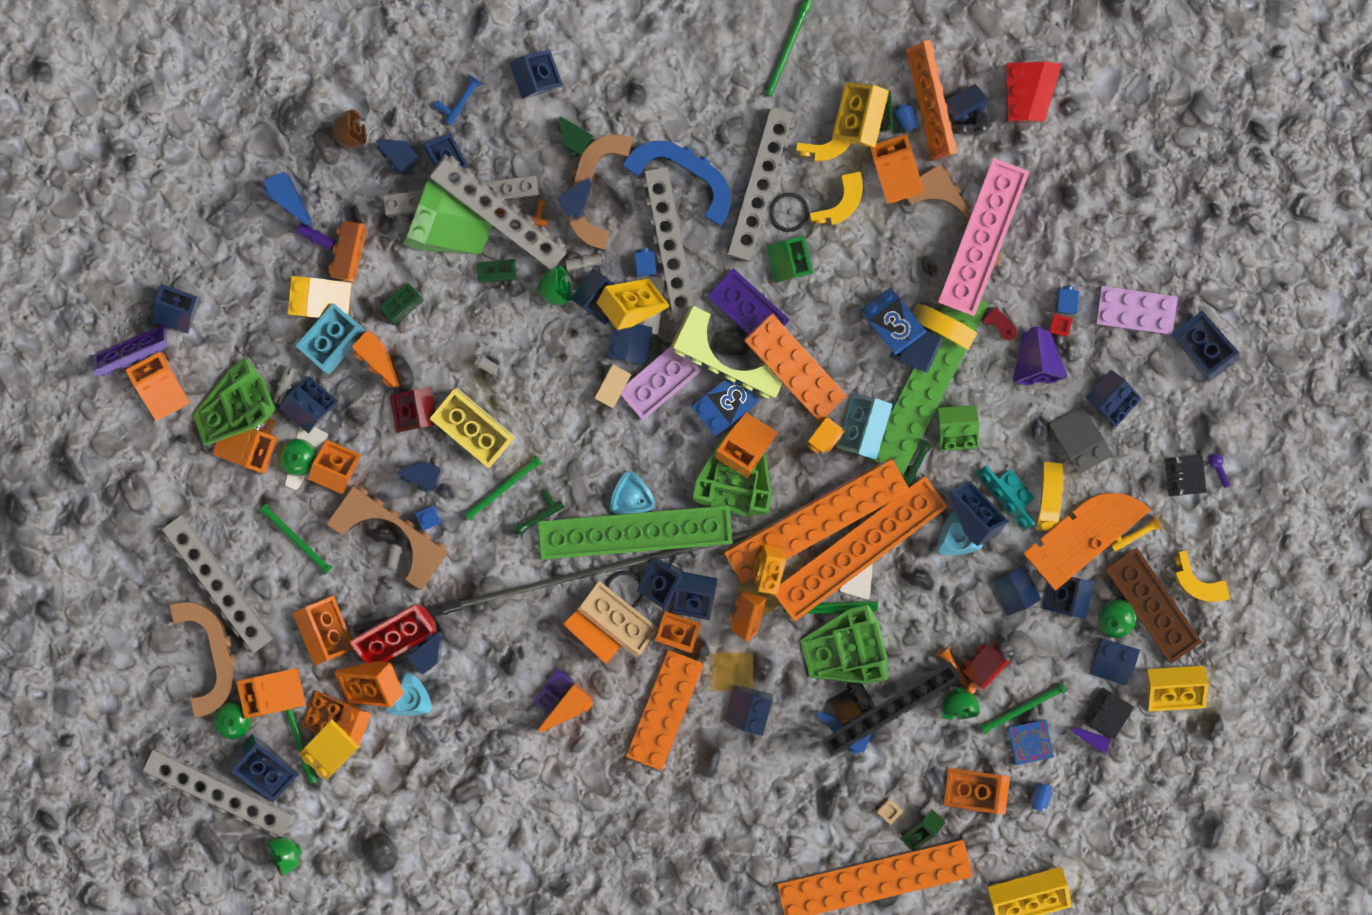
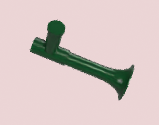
[901,438,937,488]
[512,489,565,540]

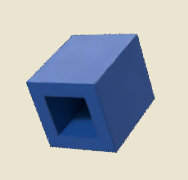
[634,248,657,277]
[1056,286,1079,314]
[416,505,442,531]

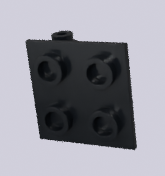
[952,111,992,134]
[1164,455,1207,497]
[828,682,876,726]
[1082,687,1134,739]

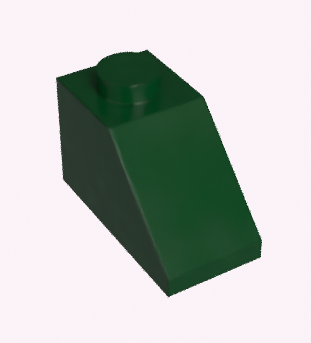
[558,116,594,158]
[900,809,946,851]

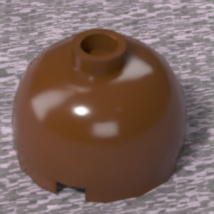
[331,109,367,149]

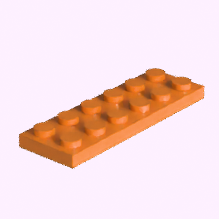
[906,40,957,161]
[744,313,847,423]
[626,649,704,771]

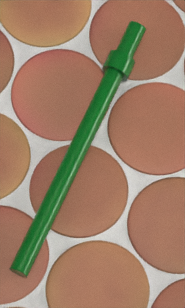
[765,0,812,97]
[285,709,317,784]

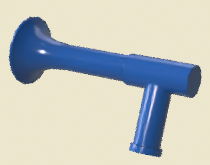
[433,74,485,125]

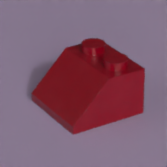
[389,387,437,433]

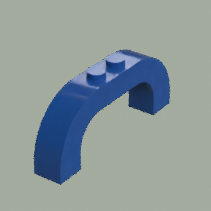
[623,141,731,227]

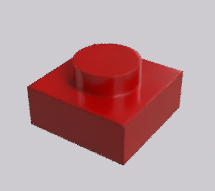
[1049,314,1073,337]

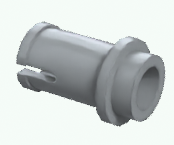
[474,355,500,376]
[385,544,403,569]

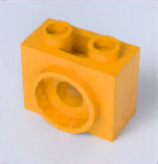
[807,417,844,454]
[753,545,786,595]

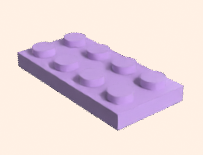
[1096,286,1178,335]
[621,346,701,420]

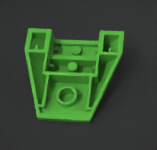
[403,179,493,254]
[193,358,275,445]
[693,431,772,517]
[801,605,888,684]

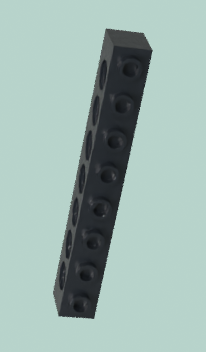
[818,662,960,760]

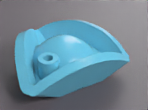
[610,471,656,515]
[938,512,983,555]
[386,673,432,716]

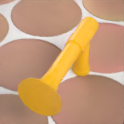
[1111,514,1164,552]

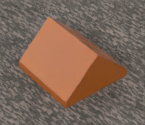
[655,611,701,653]

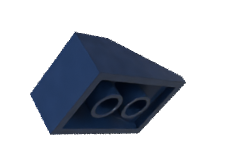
[1172,310,1239,382]
[948,481,1009,547]
[227,734,299,802]

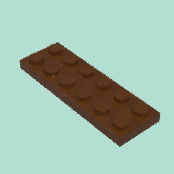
[1105,547,1202,664]

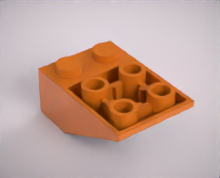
[870,134,925,204]
[352,330,400,388]
[126,352,190,421]
[715,412,778,478]
[212,429,279,474]
[236,668,306,719]
[301,690,372,746]

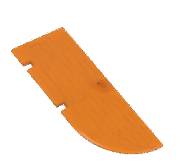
[1023,493,1151,591]

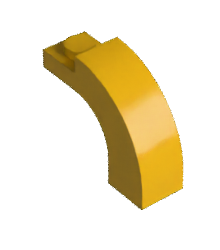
[796,139,851,162]
[809,172,863,226]
[912,303,977,350]
[1036,462,1063,531]
[1173,550,1230,602]

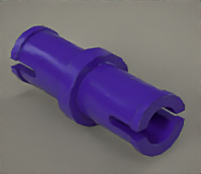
[296,223,336,251]

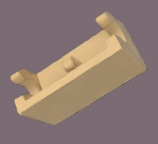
[594,364,631,408]

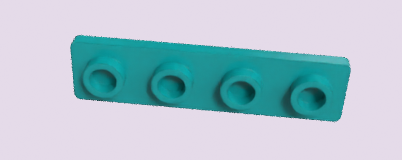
[976,465,1035,531]

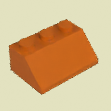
[329,221,367,283]
[292,596,354,666]
[564,610,622,664]

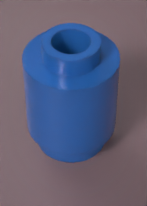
[893,103,918,133]
[1029,782,1053,811]

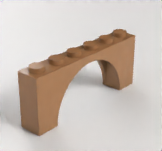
[906,164,1001,267]
[327,485,449,590]

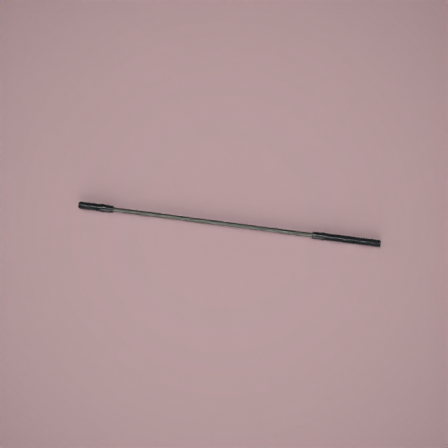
[353,526,766,636]

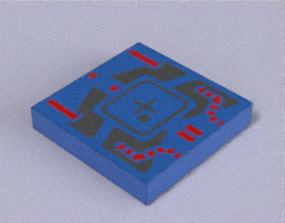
[1008,719,1054,765]

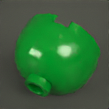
[537,266,572,306]
[278,438,317,477]
[1097,599,1137,639]
[941,688,980,720]
[213,701,252,739]
[268,836,302,876]

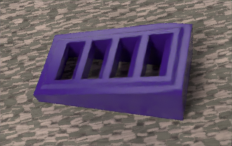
[1071,726,1110,754]

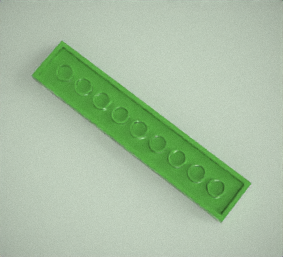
[869,300,989,475]
[538,506,733,560]

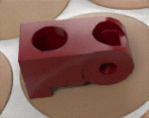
[981,307,1017,341]

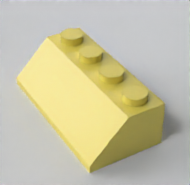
[430,388,516,468]

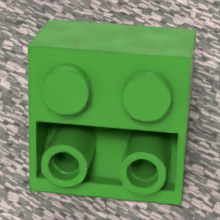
[938,405,979,451]

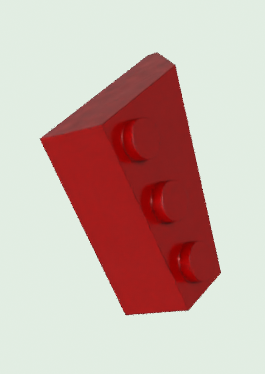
[1004,62,1062,123]

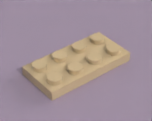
[577,581,659,658]

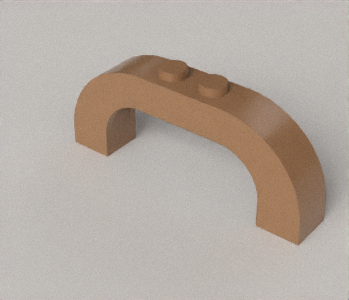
[568,134,633,251]
[170,602,236,718]

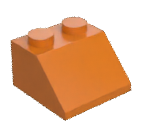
[308,439,361,494]
[730,591,767,642]

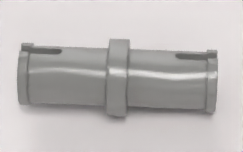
[566,253,606,272]
[272,365,297,405]

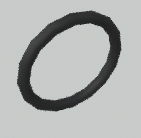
[770,193,809,232]
[606,571,643,608]

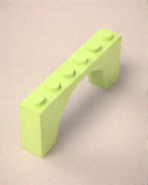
[671,305,783,399]

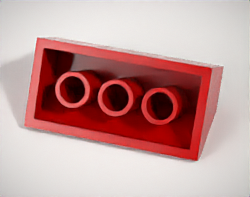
[350,604,436,663]

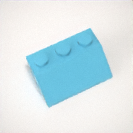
[296,302,366,375]
[836,393,892,459]

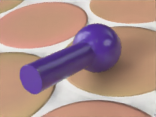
[1208,453,1231,489]

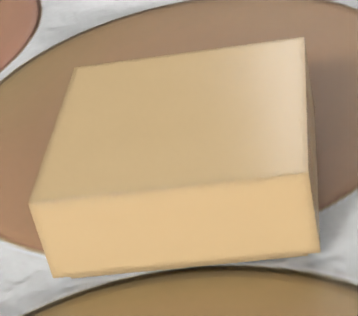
[876,798,903,825]

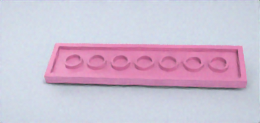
[938,158,1029,316]

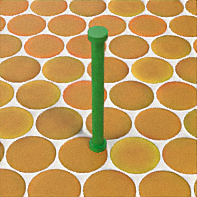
[464,455,543,521]
[259,503,333,575]
[980,682,1066,735]

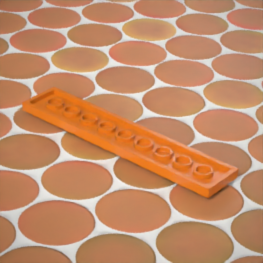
[723,457,910,584]
[774,476,948,622]
[777,839,972,915]

